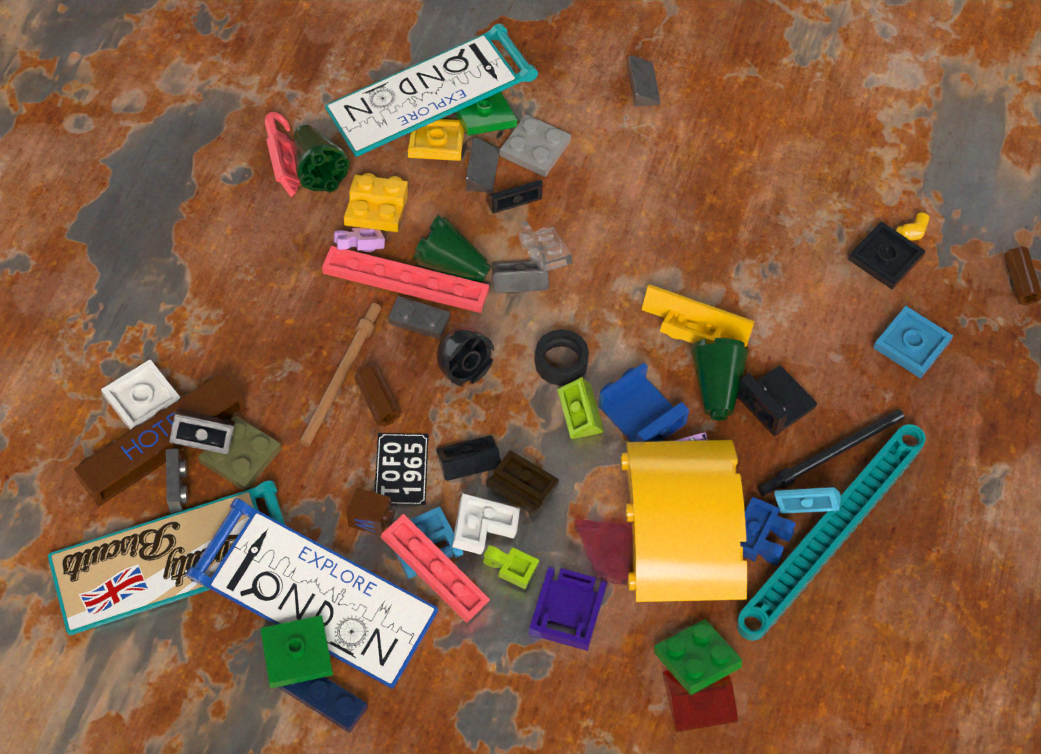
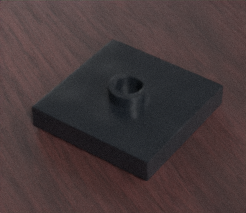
[848,221,926,290]

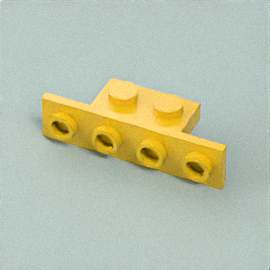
[641,284,755,347]

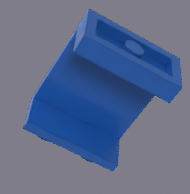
[598,363,689,442]

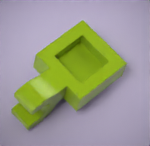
[483,545,539,590]

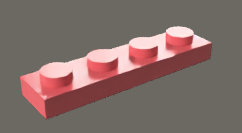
[381,514,490,623]

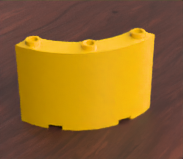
[621,440,747,602]

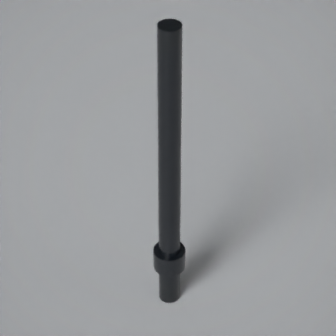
[757,409,905,496]

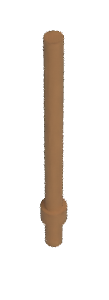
[299,303,382,447]

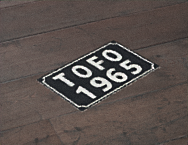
[375,433,429,505]

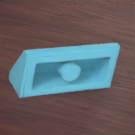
[774,487,841,514]

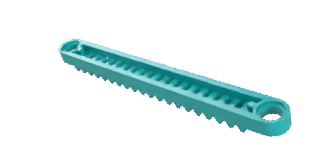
[736,424,926,641]

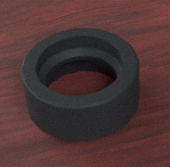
[535,329,589,386]

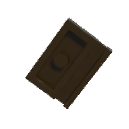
[486,450,559,516]

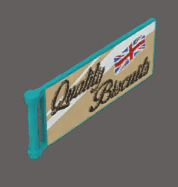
[48,481,285,635]

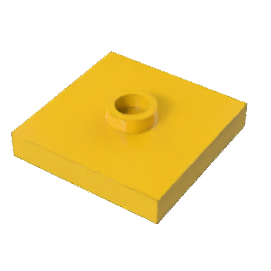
[408,119,465,161]

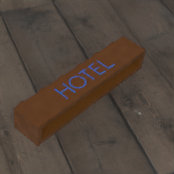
[74,372,246,507]

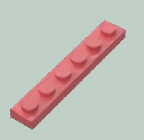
[322,246,489,313]

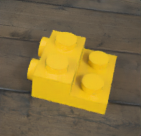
[344,173,408,232]

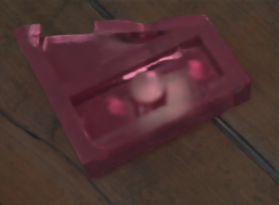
[575,519,632,585]

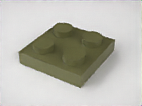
[198,415,282,491]

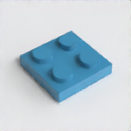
[873,306,953,378]

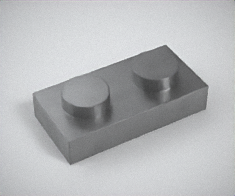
[388,296,451,340]
[166,449,188,514]

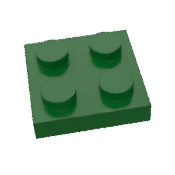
[654,619,742,695]

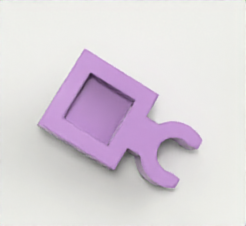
[334,228,385,252]

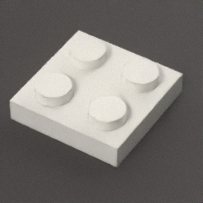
[101,360,180,430]

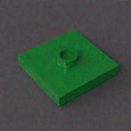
[455,92,517,136]
[260,615,333,688]

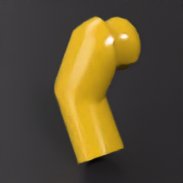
[896,212,930,241]

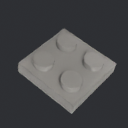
[500,114,571,177]

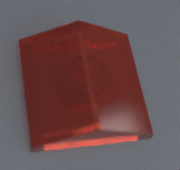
[662,670,738,732]

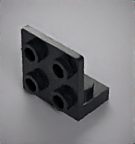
[738,366,817,437]

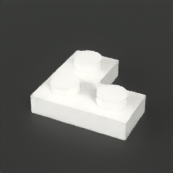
[452,494,520,554]

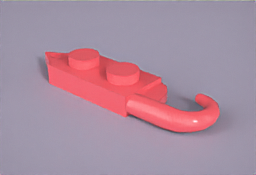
[265,112,301,197]

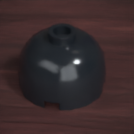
[436,328,494,386]

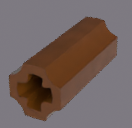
[1005,246,1041,306]
[354,366,400,427]

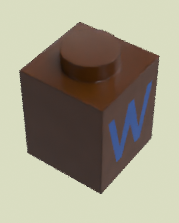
[346,487,395,536]

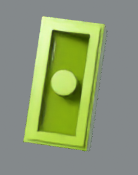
[557,377,604,439]

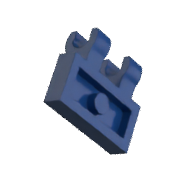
[740,497,796,566]

